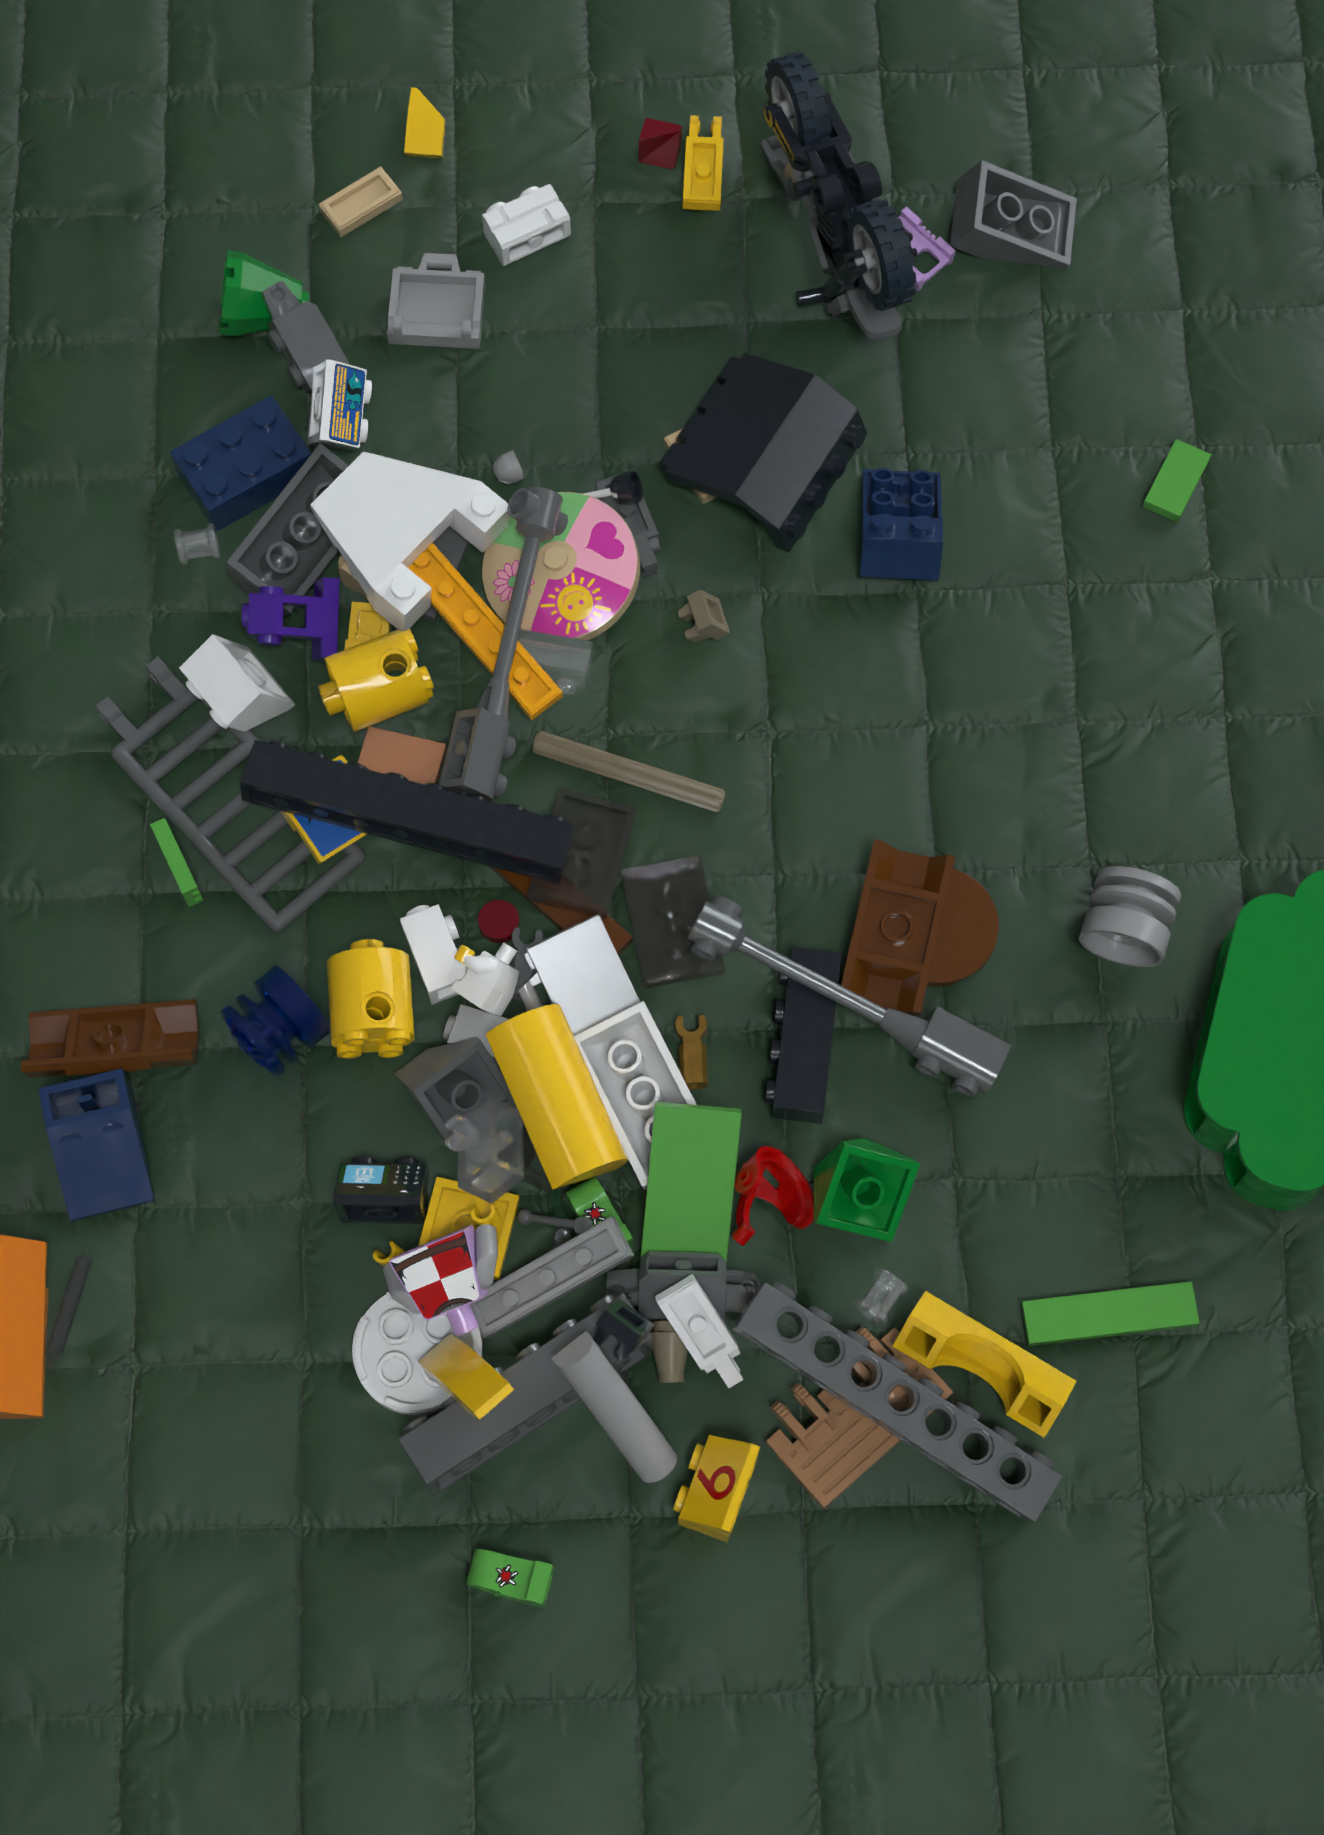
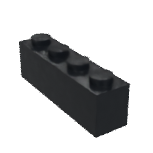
[765,947,842,1124]

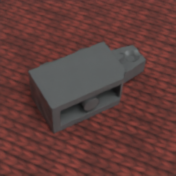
[261,280,350,392]

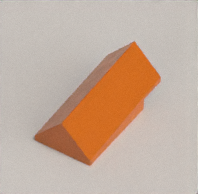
[0,1235,49,1419]

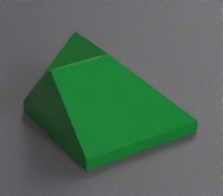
[813,1138,920,1242]

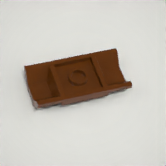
[841,839,955,1016]
[21,999,200,1078]

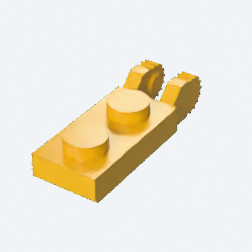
[683,115,724,211]

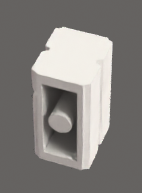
[482,184,571,266]

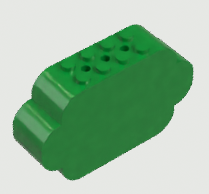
[1183,870,1324,1211]

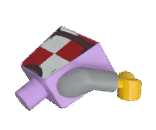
[373,1203,501,1336]

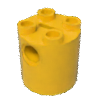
[318,629,434,732]
[326,939,415,1059]

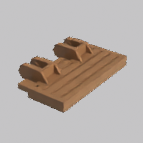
[766,1327,953,1510]

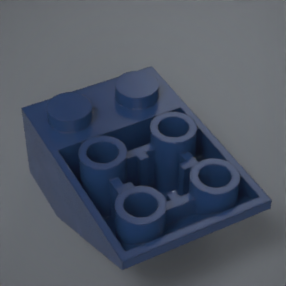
[860,468,943,580]
[38,1069,155,1222]

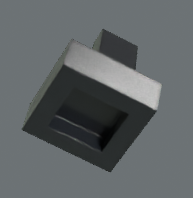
[593,1299,655,1361]

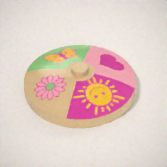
[482,492,640,646]

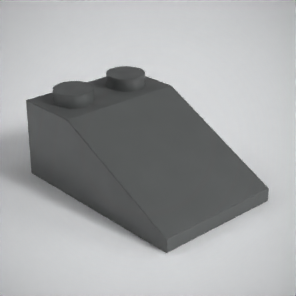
[950,160,1077,268]

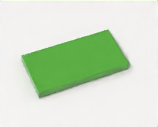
[639,1102,742,1268]

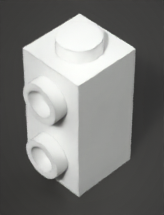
[400,904,468,1005]

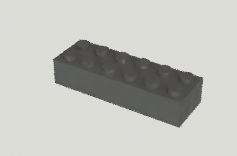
[399,1293,653,1497]

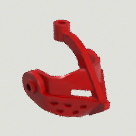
[732,1146,814,1246]

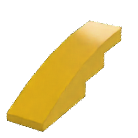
[418,1333,514,1420]

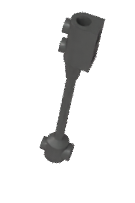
[439,487,568,802]
[687,895,1012,1097]

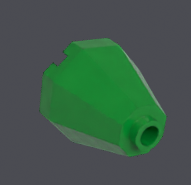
[219,250,309,336]

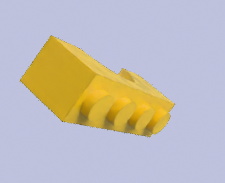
[892,1291,1076,1438]

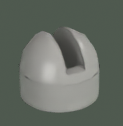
[493,450,525,484]

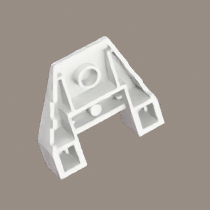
[310,451,510,632]

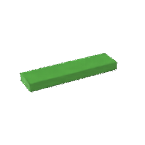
[1021,1281,1200,1346]

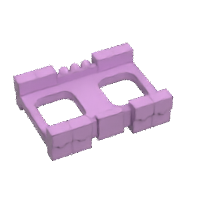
[897,206,956,292]

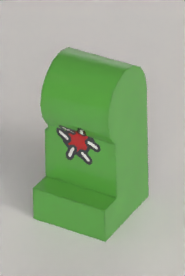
[564,1177,633,1248]
[465,1549,555,1609]

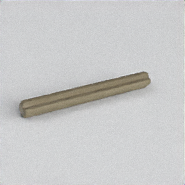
[532,731,725,812]

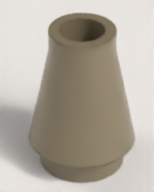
[650,1321,688,1383]

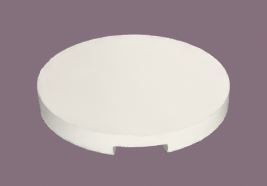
[352,1292,483,1416]

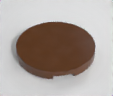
[927,868,999,987]

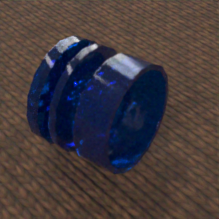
[219,965,331,1077]

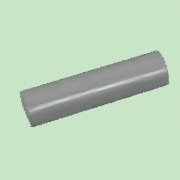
[551,1331,677,1483]

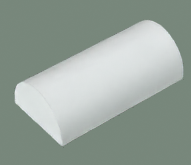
[574,1001,697,1190]

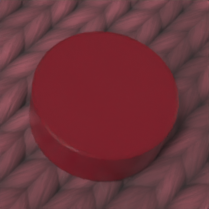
[478,900,520,943]

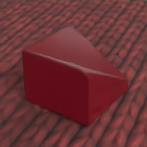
[639,118,682,169]

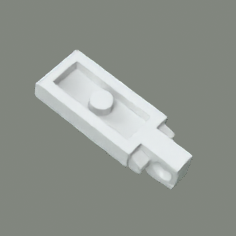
[655,1274,744,1388]

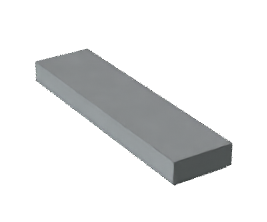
[470,1217,634,1339]

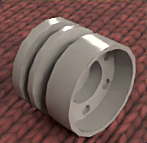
[1078,866,1182,967]

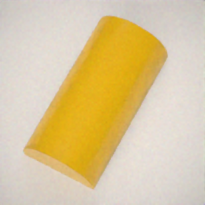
[485,1004,628,1190]

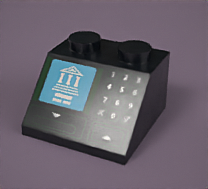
[333,1157,429,1224]

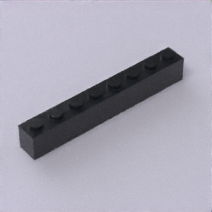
[240,740,575,885]

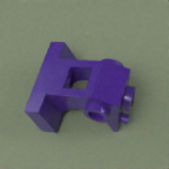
[242,577,340,662]

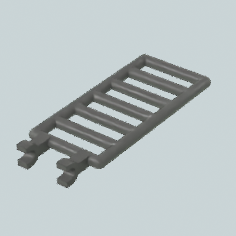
[95,656,366,932]

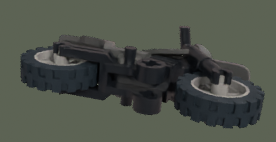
[761,51,918,340]

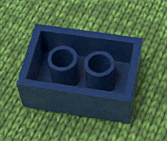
[170,395,311,532]

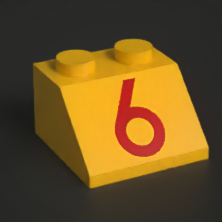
[673,1435,760,1543]

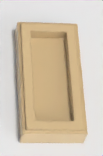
[318,166,403,238]

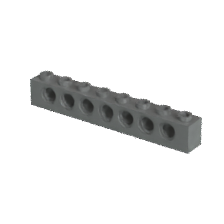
[732,1281,1062,1522]

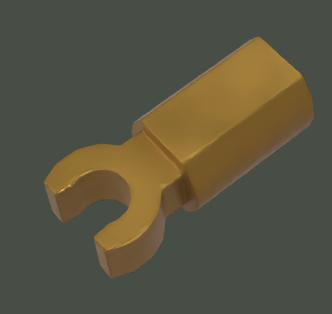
[675,1015,708,1090]

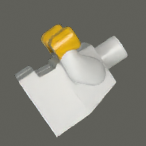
[451,942,519,1016]

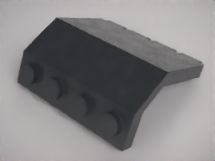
[659,353,867,552]

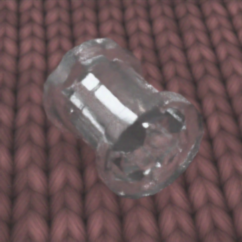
[174,523,221,565]
[853,1268,909,1326]

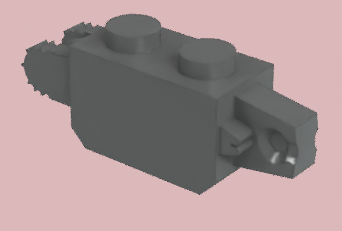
[606,1251,760,1321]

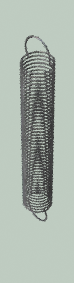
[46,1246,92,1368]

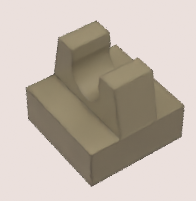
[678,589,730,642]

